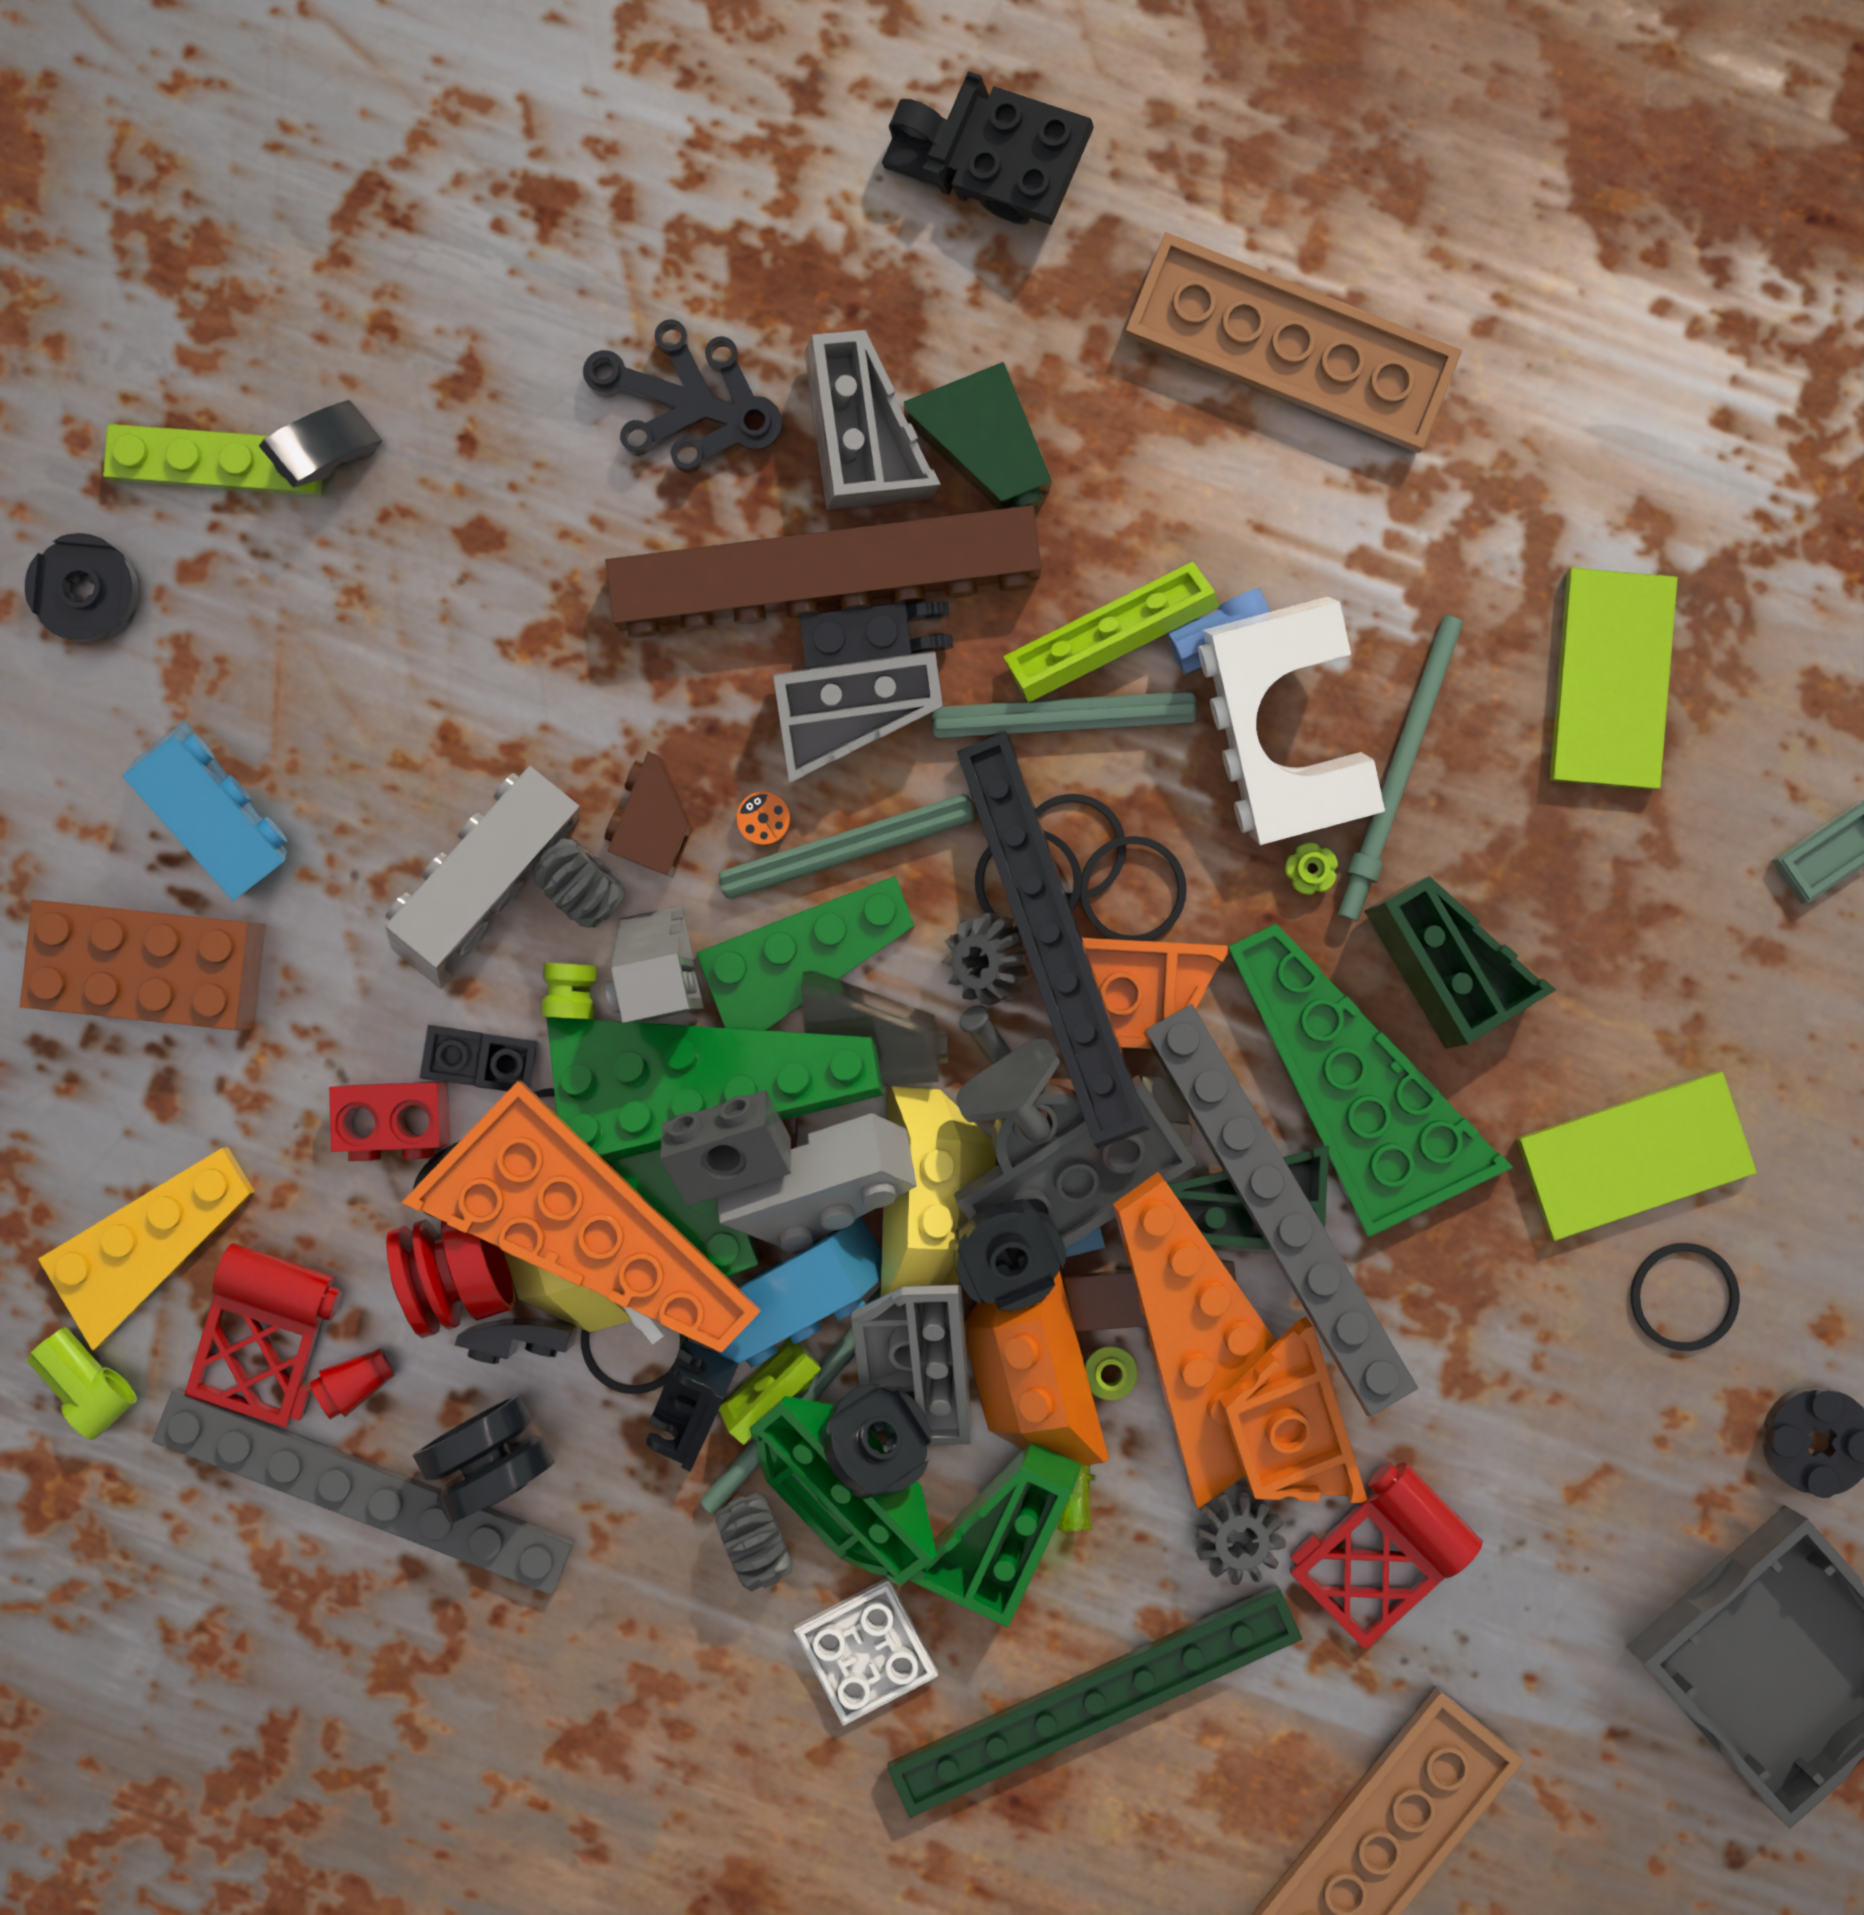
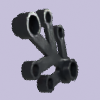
[583,319,782,473]

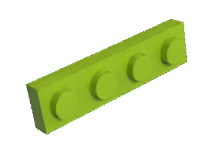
[103,424,322,497]
[1003,561,1219,703]

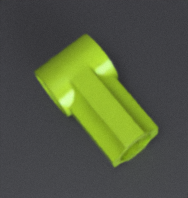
[26,1327,137,1440]

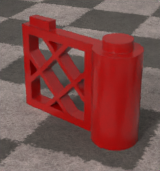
[184,1243,342,1428]
[1289,1462,1483,1650]

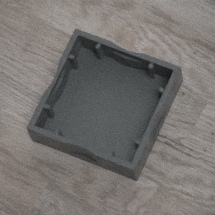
[1626,1506,1864,1829]

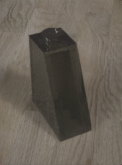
[801,971,948,1085]

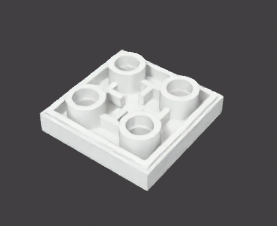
[794,1577,938,1726]

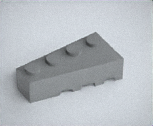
[385,765,580,989]

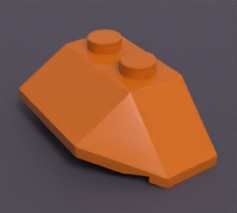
[965,1270,1109,1466]

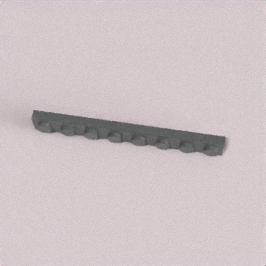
[1143,1004,1419,1416]
[152,1388,575,1595]

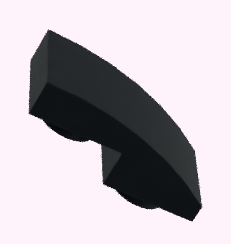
[259,400,383,488]
[419,1024,537,1092]
[455,1318,578,1364]

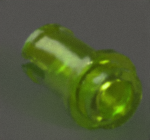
[1057,1464,1096,1531]

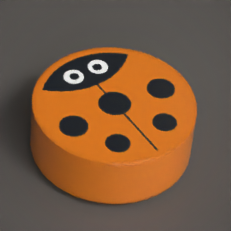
[736,791,791,846]

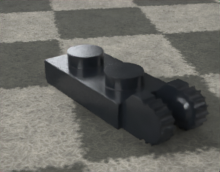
[800,601,953,669]

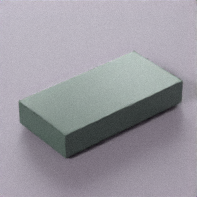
[1772,800,1864,904]

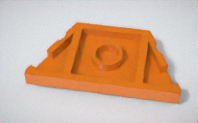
[1023,938,1228,1049]
[1219,1317,1368,1503]

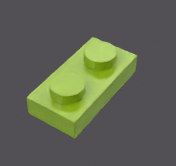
[719,1338,821,1445]

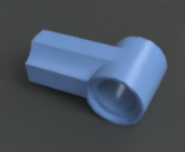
[1166,588,1271,676]

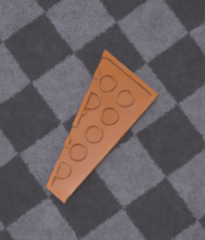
[401,1081,761,1353]
[1113,1172,1277,1509]

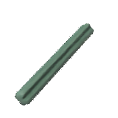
[932,691,1196,738]
[718,794,975,899]

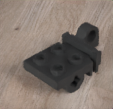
[882,72,1094,225]

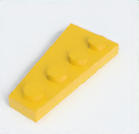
[38,1147,255,1351]

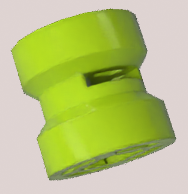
[540,963,598,1019]

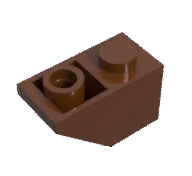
[604,751,693,878]

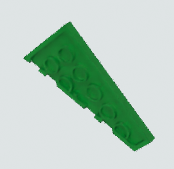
[1228,924,1514,1237]
[546,1017,885,1162]

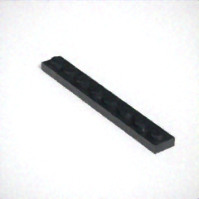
[957,732,1150,1149]

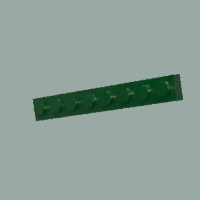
[887,1585,1303,1818]

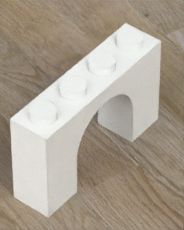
[1198,597,1385,845]

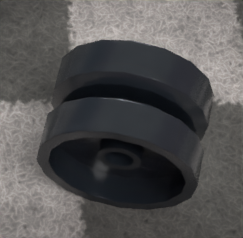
[412,1394,555,1523]

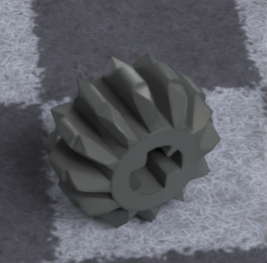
[532,838,624,928]
[942,912,1033,1005]
[1193,1490,1286,1585]
[716,1492,793,1592]

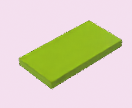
[1549,567,1678,790]
[1516,1071,1757,1241]

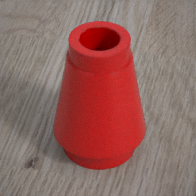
[309,1348,396,1420]

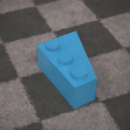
[122,720,287,901]
[718,1216,882,1368]

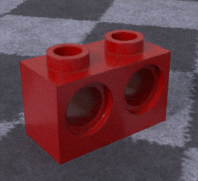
[329,1081,450,1161]

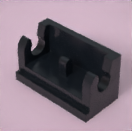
[646,1339,739,1472]

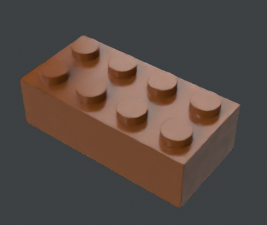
[19,899,266,1030]

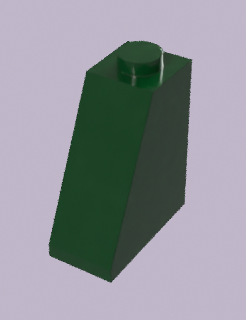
[904,362,1052,510]

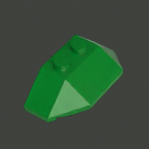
[749,1396,937,1586]

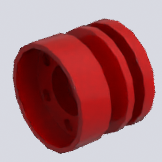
[386,1219,515,1339]

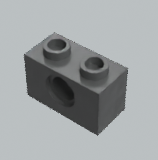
[660,1090,791,1206]

